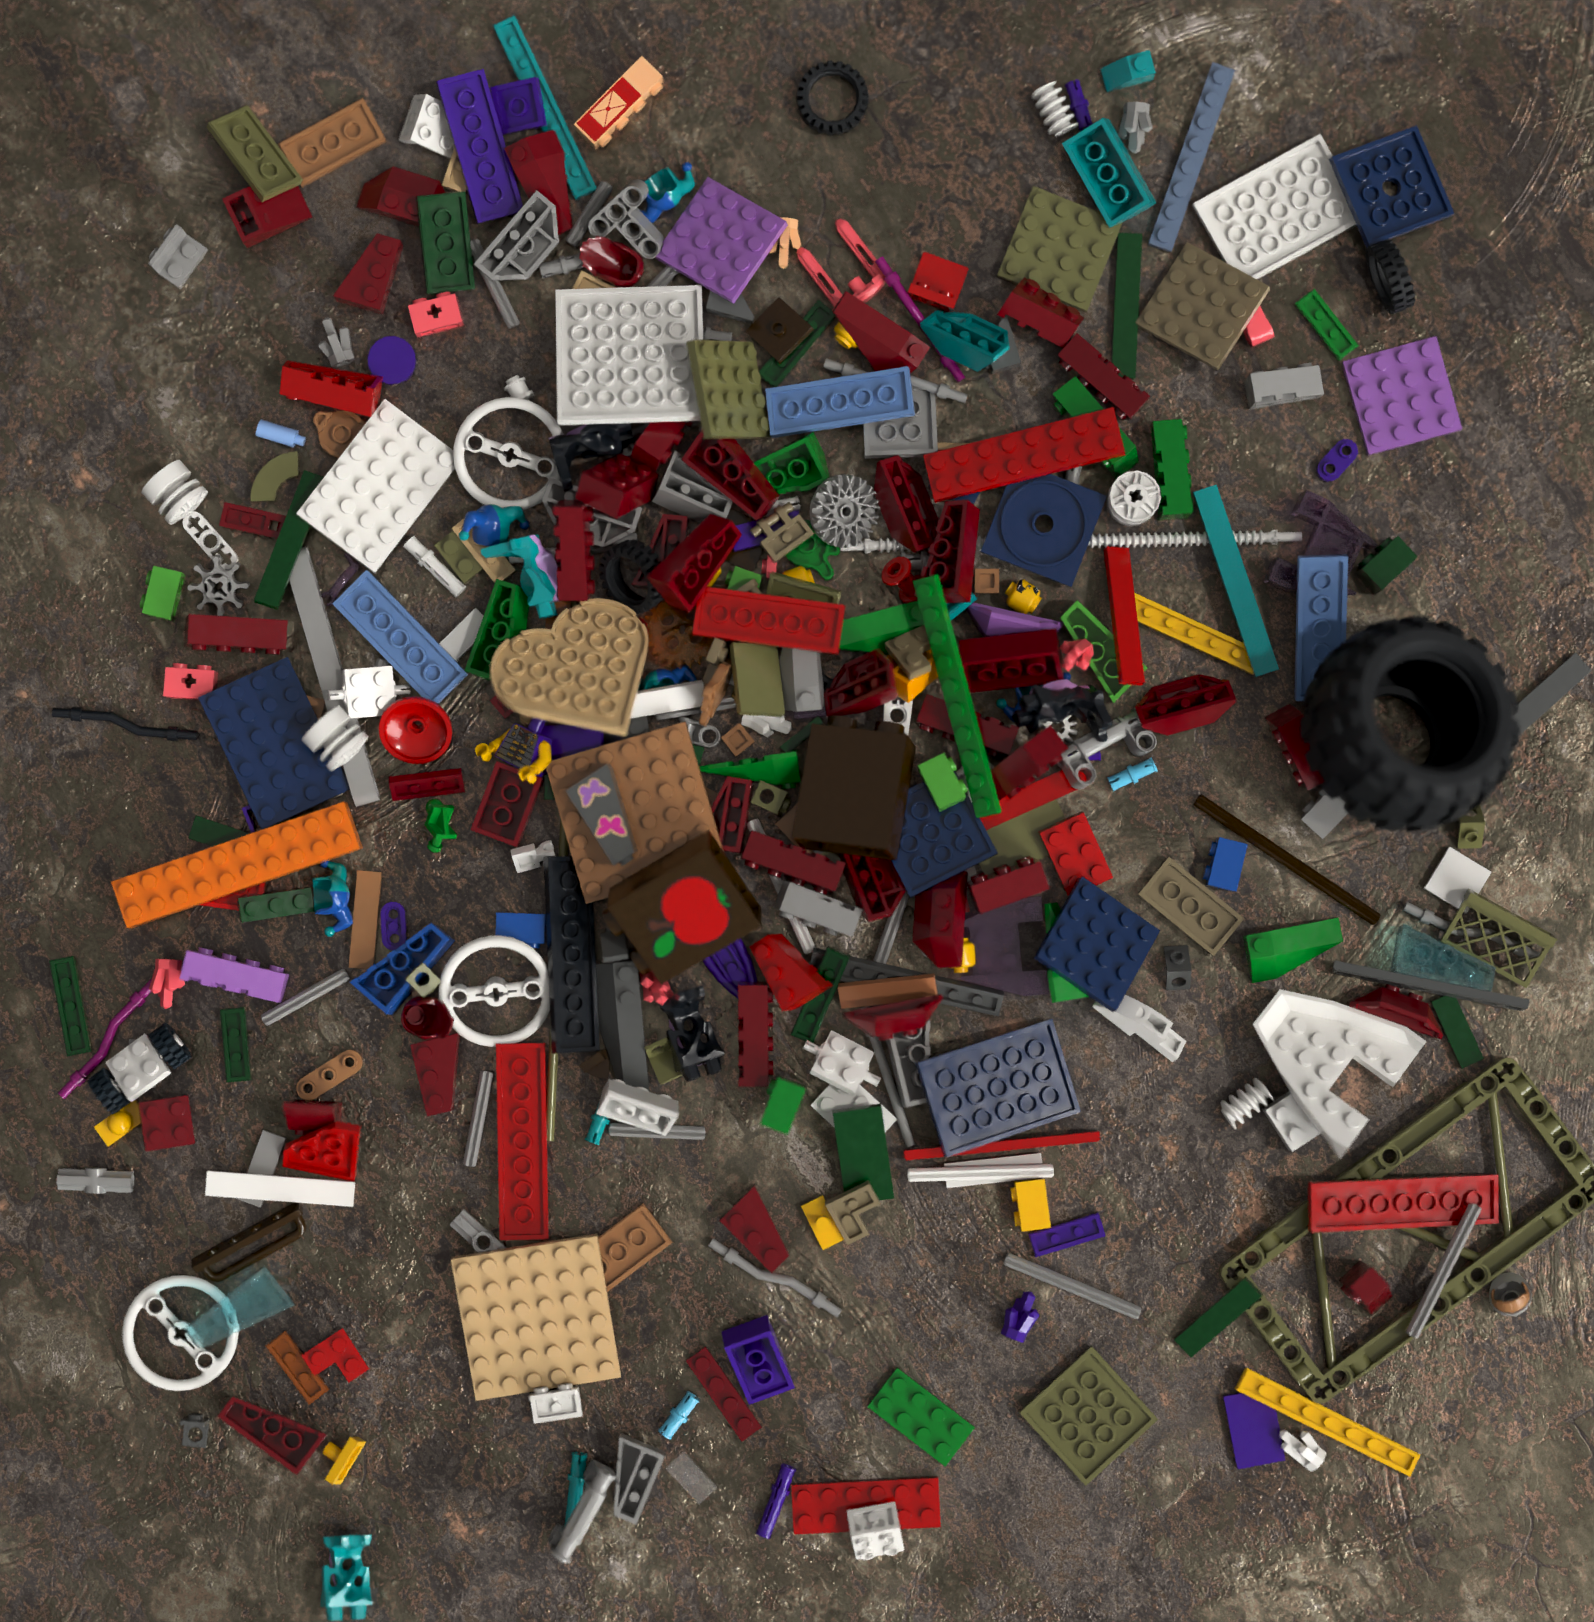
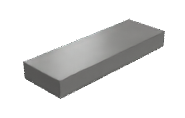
[238,1130,287,1208]

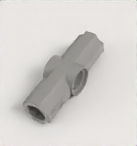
[57,1167,135,1194]
[450,1209,507,1253]

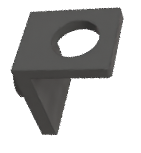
[1163,945,1192,990]
[180,1413,210,1448]

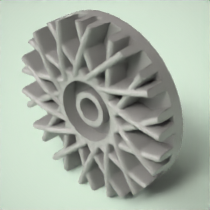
[810,474,880,548]

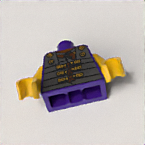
[475,717,552,783]

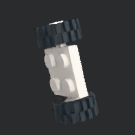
[87,1022,192,1114]

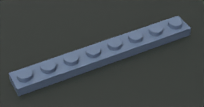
[1148,62,1235,253]

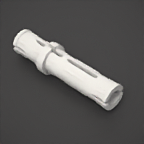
[403,536,466,598]

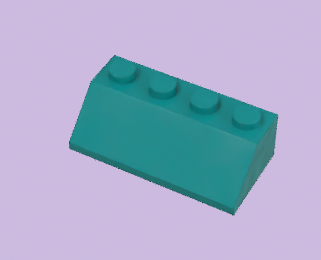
[1062,118,1156,228]

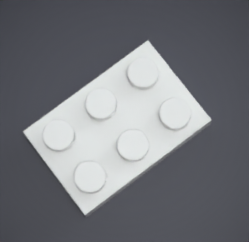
[810,1084,897,1132]

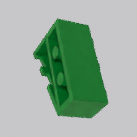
[760,1075,806,1135]

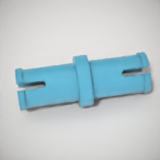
[1107,757,1158,791]
[658,1391,700,1440]

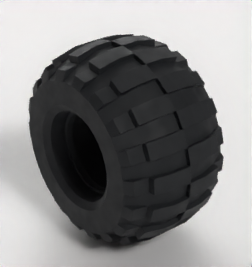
[1300,616,1520,832]

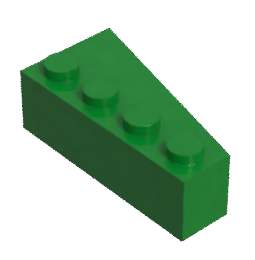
[1053,376,1139,479]
[1150,419,1193,521]
[465,579,529,681]

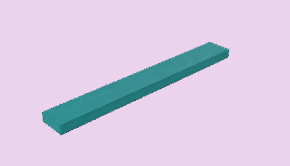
[493,15,597,200]
[1193,484,1279,677]

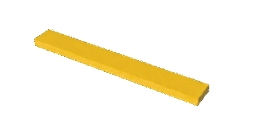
[1235,1367,1420,1477]

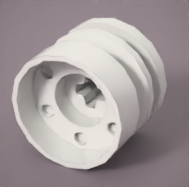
[141,460,208,525]
[1106,471,1161,526]
[302,706,369,771]

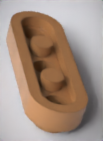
[296,1050,363,1100]

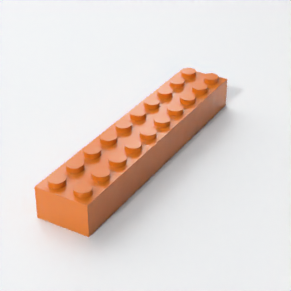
[111,802,363,928]

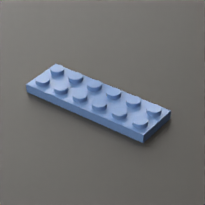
[765,366,915,438]
[1294,554,1348,701]
[332,570,468,704]

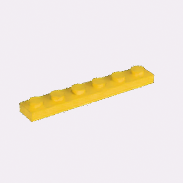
[1135,593,1254,675]

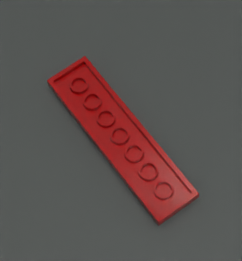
[923,407,1125,503]
[496,1043,549,1240]
[1308,1173,1499,1233]

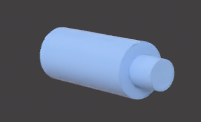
[256,419,306,447]

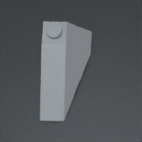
[779,647,825,712]

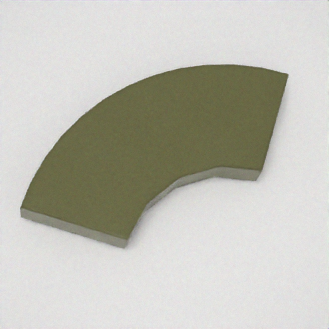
[250,451,299,502]

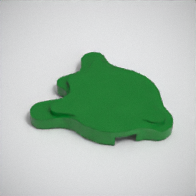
[785,520,840,581]

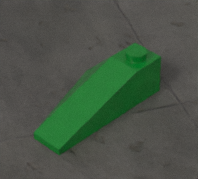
[753,432,830,494]
[699,751,800,790]
[1242,917,1343,983]

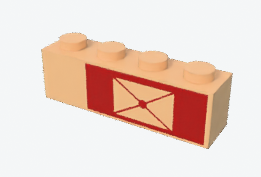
[574,56,663,150]

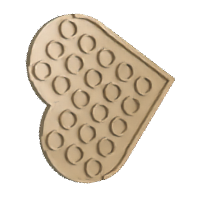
[490,598,648,736]

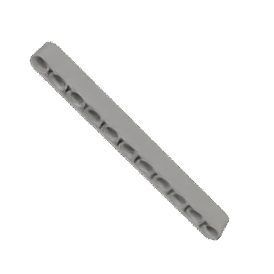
[289,546,380,807]

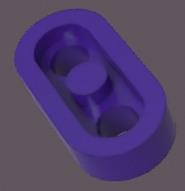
[1316,439,1358,482]
[381,902,407,951]

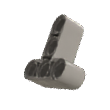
[588,179,664,259]

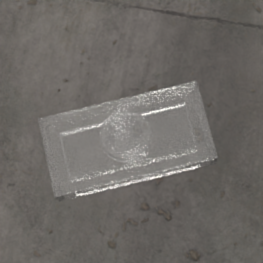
[666,1451,717,1505]

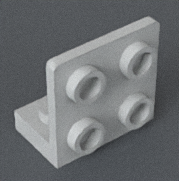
[148,224,208,289]

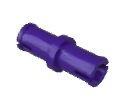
[1065,80,1093,131]

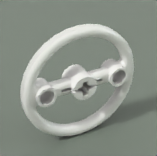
[453,397,563,510]
[439,936,550,1047]
[122,1275,238,1391]

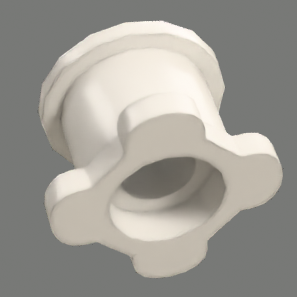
[504,375,534,400]

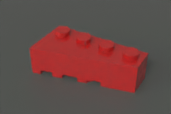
[279,360,383,417]

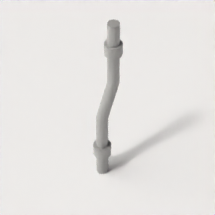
[823,358,968,403]
[1403,902,1540,958]
[708,1238,842,1318]

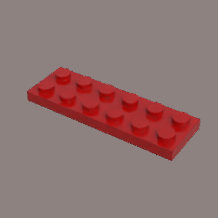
[692,587,846,655]
[791,1476,941,1535]

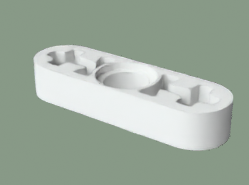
[183,512,238,570]

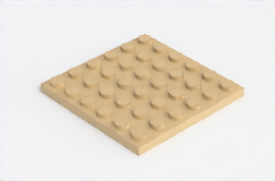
[451,1234,621,1401]

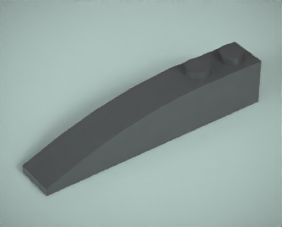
[596,961,650,1092]

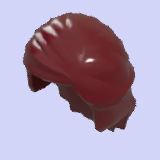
[579,236,644,287]
[401,996,455,1040]

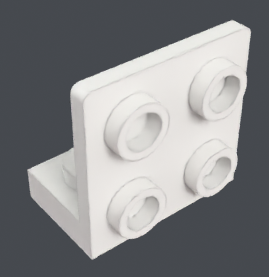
[399,94,454,158]
[847,1502,904,1560]

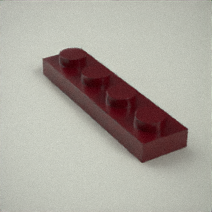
[686,1346,762,1442]

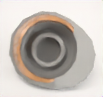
[1489,1272,1532,1317]

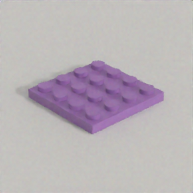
[655,177,788,304]
[1341,336,1462,456]

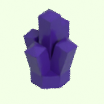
[1001,1291,1039,1343]

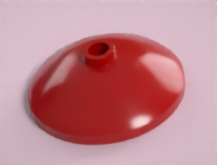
[379,696,452,764]

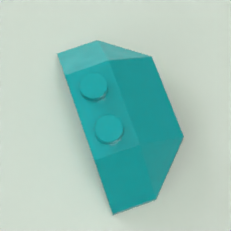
[920,310,1010,372]

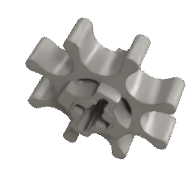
[187,554,250,616]

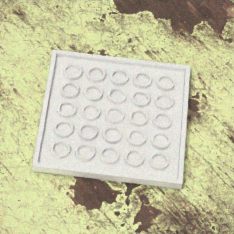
[555,285,703,425]

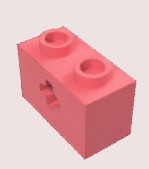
[408,292,464,338]
[163,663,218,700]

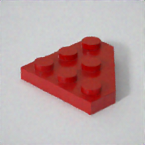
[282,1121,361,1182]

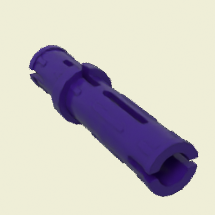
[756,1464,797,1539]

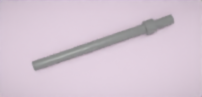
[859,1006,915,1147]

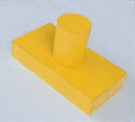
[801,1195,844,1250]
[323,1437,366,1485]

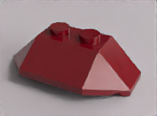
[357,166,445,227]
[874,455,939,553]
[824,649,897,717]
[1135,674,1236,736]
[839,853,906,922]
[912,871,968,968]
[1346,984,1443,1039]
[842,994,943,1041]

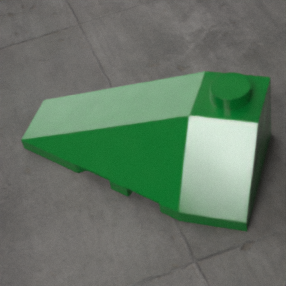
[839,601,924,654]
[1045,902,1090,1003]

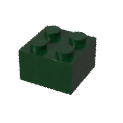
[1355,536,1418,595]

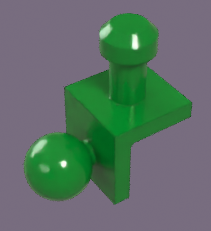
[424,799,457,853]

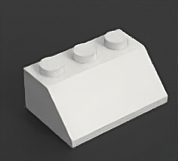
[596,1079,679,1136]

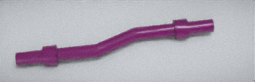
[875,256,965,383]
[58,978,152,1099]

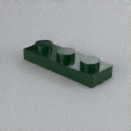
[237,887,314,923]

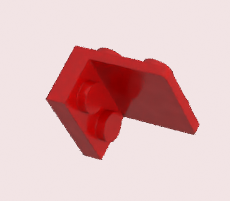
[908,252,968,312]

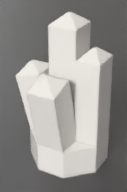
[741,715,792,737]
[1279,1429,1326,1472]

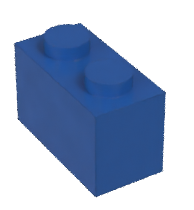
[1203,837,1248,892]
[495,912,546,948]

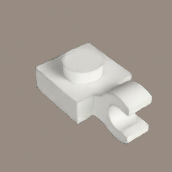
[511,840,555,873]

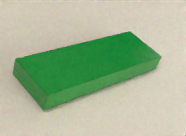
[1294,289,1359,362]

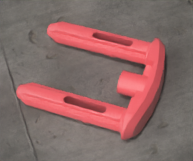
[796,219,886,308]

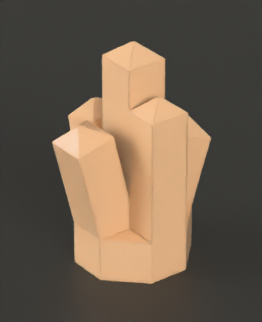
[769,217,801,269]

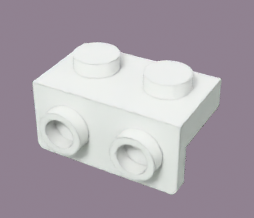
[529,1383,583,1424]

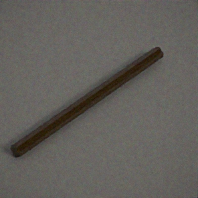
[1194,794,1381,925]

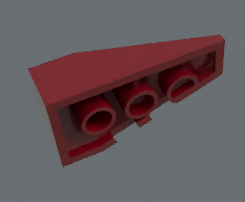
[504,130,573,236]
[832,291,930,373]

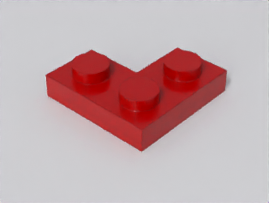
[301,1328,369,1383]

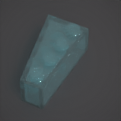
[1390,924,1496,992]
[183,1267,295,1348]

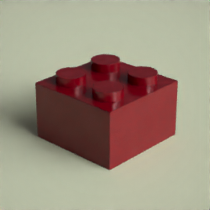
[138,1095,195,1152]

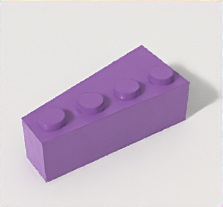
[180,947,289,1003]

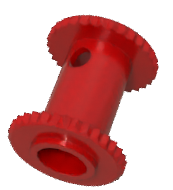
[881,556,922,604]

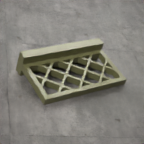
[1440,888,1557,988]

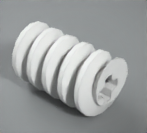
[1031,81,1078,137]
[1220,1078,1275,1130]

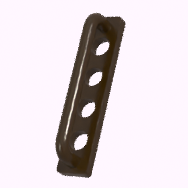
[191,1202,306,1282]

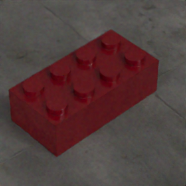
[959,629,1064,693]

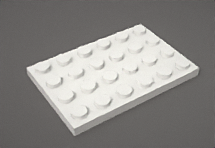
[1192,134,1356,279]
[296,399,455,574]

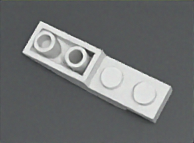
[1092,995,1186,1062]

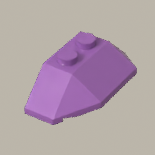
[965,602,1063,637]

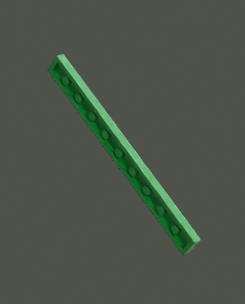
[913,574,1002,818]

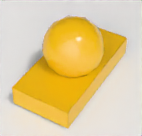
[94,1100,141,1147]

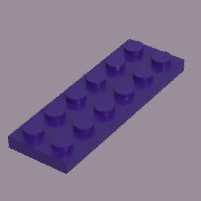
[436,69,523,224]

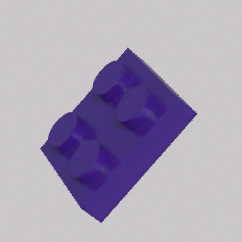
[490,77,547,136]

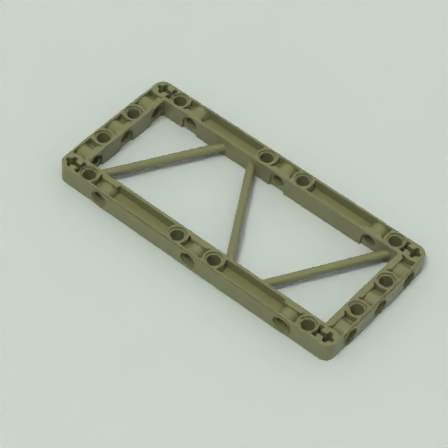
[1219,1057,1594,1404]

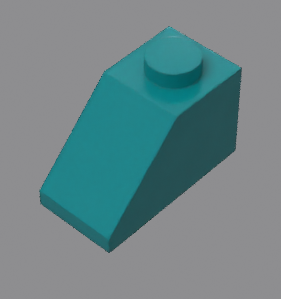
[1100,50,1156,93]

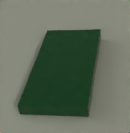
[416,191,475,294]
[832,1103,894,1200]

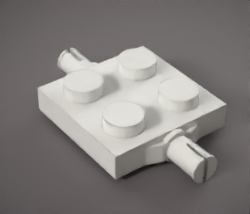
[327,666,411,718]
[803,1030,881,1096]

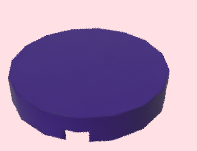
[367,336,417,385]

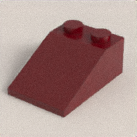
[283,1099,342,1135]

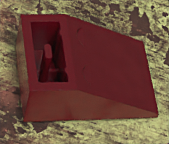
[222,186,313,248]

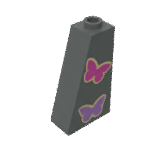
[566,763,637,866]

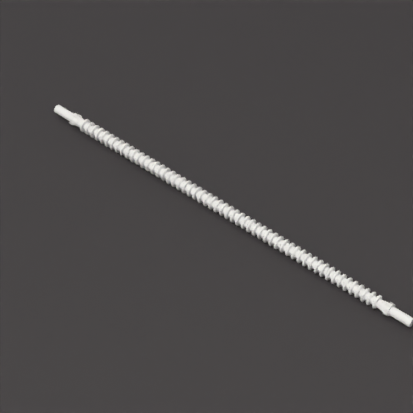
[840,530,1302,553]

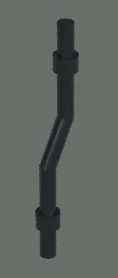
[52,707,198,741]

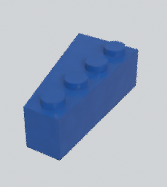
[350,923,455,1015]

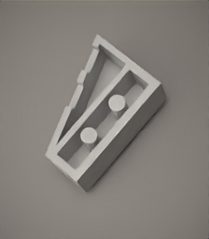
[614,1433,666,1524]

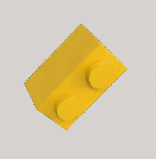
[1010,1178,1051,1232]

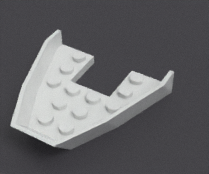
[1253,989,1427,1159]

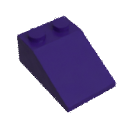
[721,1315,795,1405]

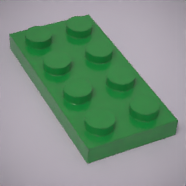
[867,1367,975,1467]

